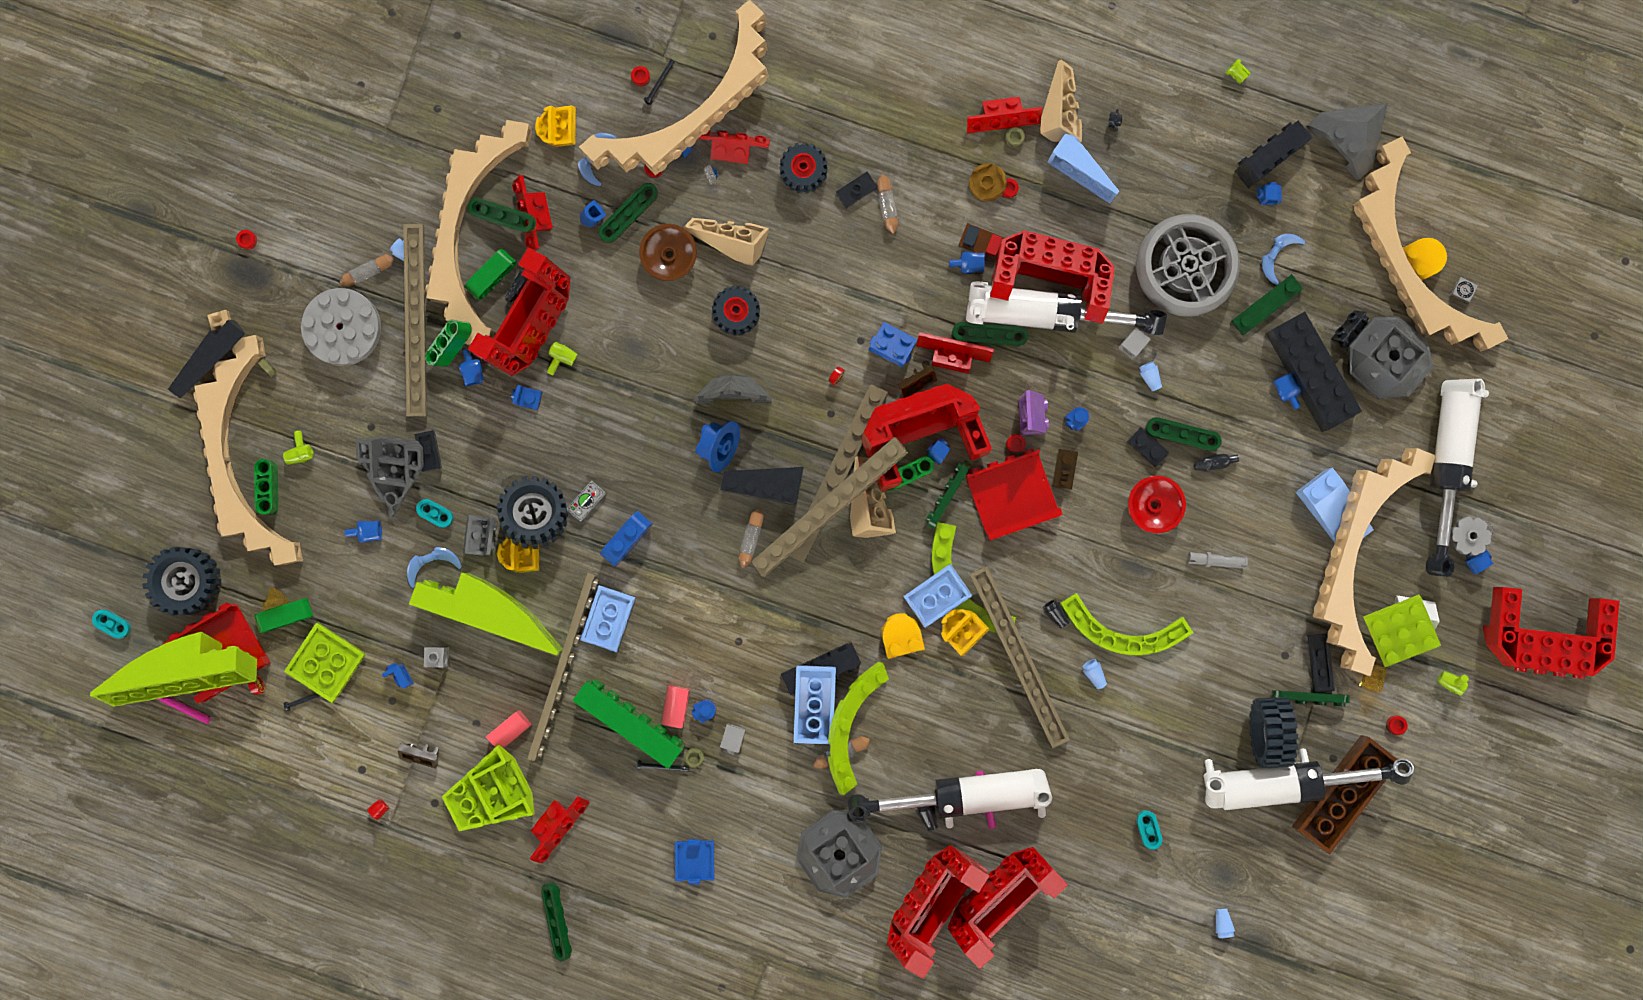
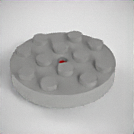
[301,288,381,366]

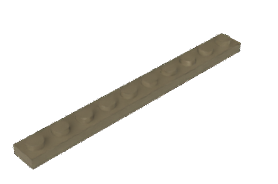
[403,224,427,417]
[790,384,888,563]
[751,437,908,577]
[969,565,1070,748]
[527,573,599,761]

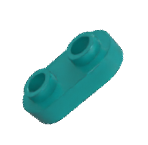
[416,499,454,528]
[92,610,131,638]
[1136,810,1163,850]

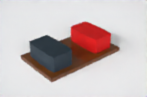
[958,223,1004,261]

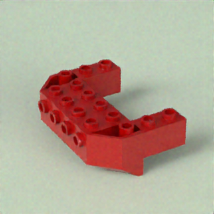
[989,230,1115,324]
[468,247,571,376]
[861,384,992,492]
[1483,587,1620,679]
[886,845,990,979]
[947,847,1068,969]

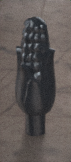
[505,269,527,303]
[1193,454,1239,472]

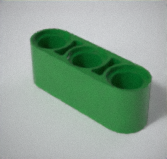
[464,249,517,301]
[425,320,472,367]
[886,457,934,492]
[254,459,279,515]
[254,598,314,634]

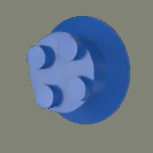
[695,421,740,472]

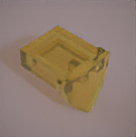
[260,588,290,611]
[1359,665,1387,692]

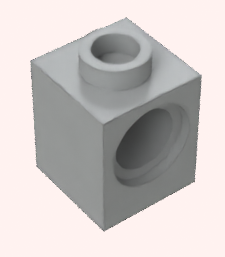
[1118,327,1151,360]
[424,647,449,667]
[720,723,746,755]

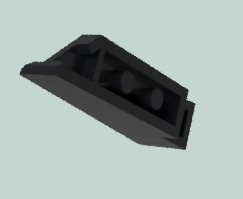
[167,320,245,398]

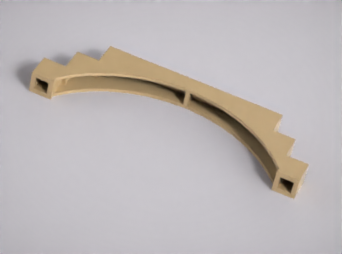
[579,0,769,175]
[425,120,532,346]
[1353,136,1508,352]
[193,335,303,566]
[1313,448,1436,676]

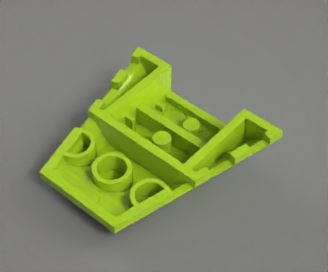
[442,745,534,831]

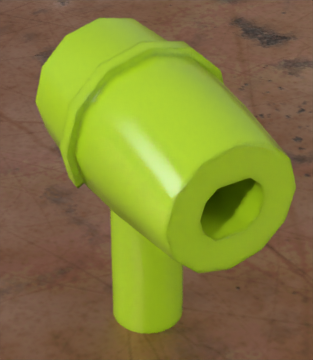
[547,342,578,375]
[283,431,314,465]
[1437,670,1469,696]

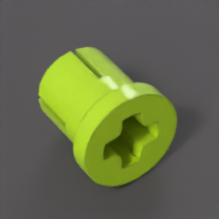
[1225,58,1251,84]

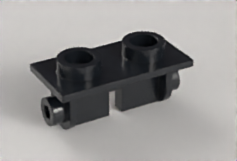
[1331,310,1369,348]

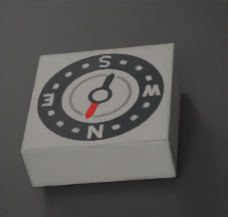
[1450,277,1478,303]

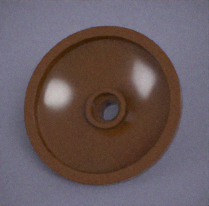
[639,224,697,281]

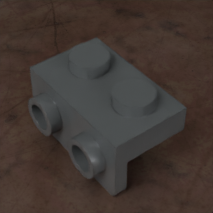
[463,515,497,556]

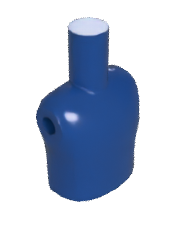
[949,252,984,274]
[459,349,485,386]
[1273,373,1301,410]
[345,520,382,543]

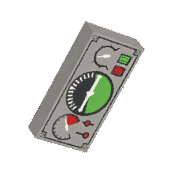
[567,480,607,522]

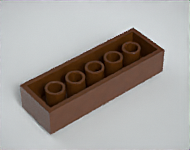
[1292,735,1398,854]

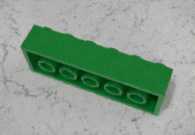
[572,679,685,769]

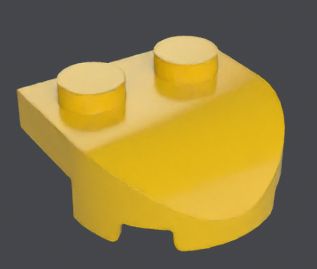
[535,105,576,147]
[1403,238,1447,281]
[497,538,539,573]
[941,609,990,656]
[881,613,925,659]

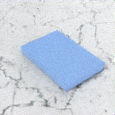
[903,564,973,628]
[580,585,636,652]

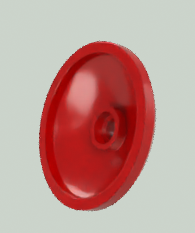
[1128,475,1186,533]

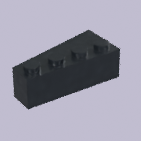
[1235,120,1313,189]
[720,467,804,506]
[781,641,862,695]

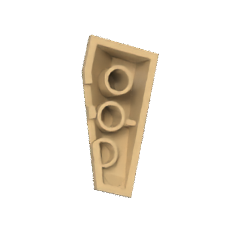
[1040,60,1082,143]
[684,218,769,265]
[850,456,896,538]

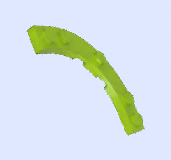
[932,522,1016,633]
[1060,593,1193,655]
[828,662,889,795]

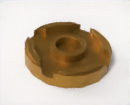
[969,163,1007,202]

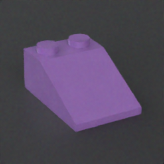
[1018,390,1049,436]

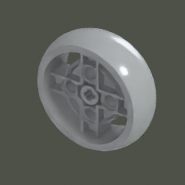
[1136,214,1240,317]

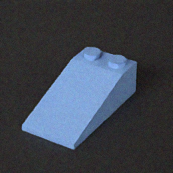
[1047,133,1119,204]
[1296,468,1373,543]
[794,666,836,744]

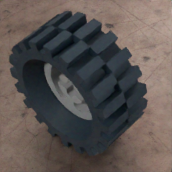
[497,476,568,549]
[142,547,222,615]
[1249,697,1298,768]

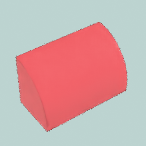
[661,685,690,728]
[486,710,532,748]

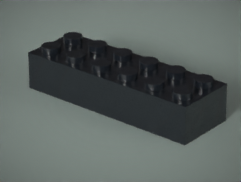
[1265,312,1362,432]

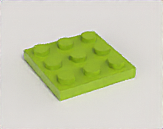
[1363,595,1441,667]
[284,622,366,703]

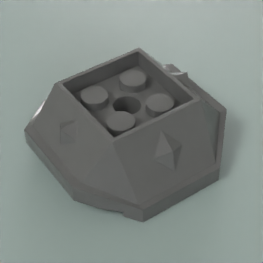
[1348,317,1433,399]
[796,809,882,898]

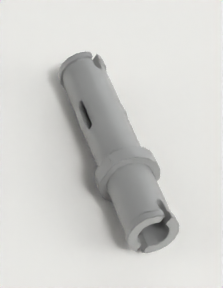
[1187,552,1248,569]

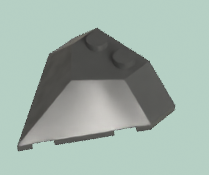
[1307,103,1388,181]
[694,375,772,404]
[355,436,424,518]

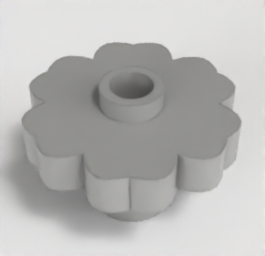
[1450,517,1492,556]

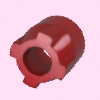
[367,799,389,820]

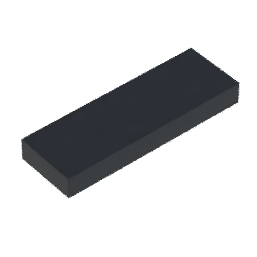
[1307,633,1335,693]

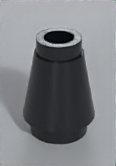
[1043,599,1069,629]
[916,805,938,831]

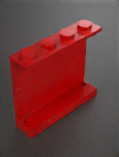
[965,448,1063,541]
[163,602,271,704]

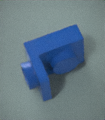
[511,385,543,411]
[382,663,414,689]

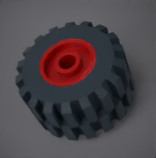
[780,142,828,194]
[712,286,760,336]

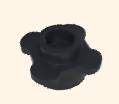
[1108,109,1122,131]

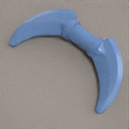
[578,133,616,186]
[1262,234,1305,285]
[407,547,461,588]

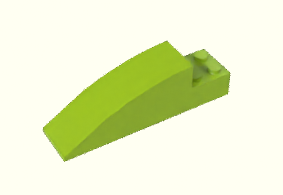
[409,573,563,655]
[90,632,257,707]

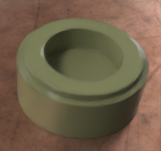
[1005,127,1025,148]
[258,359,277,377]
[685,748,704,768]

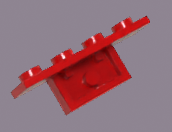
[967,97,1043,134]
[698,130,771,164]
[512,175,553,251]
[916,332,994,374]
[530,796,590,864]

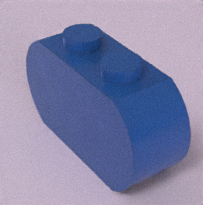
[600,511,653,567]

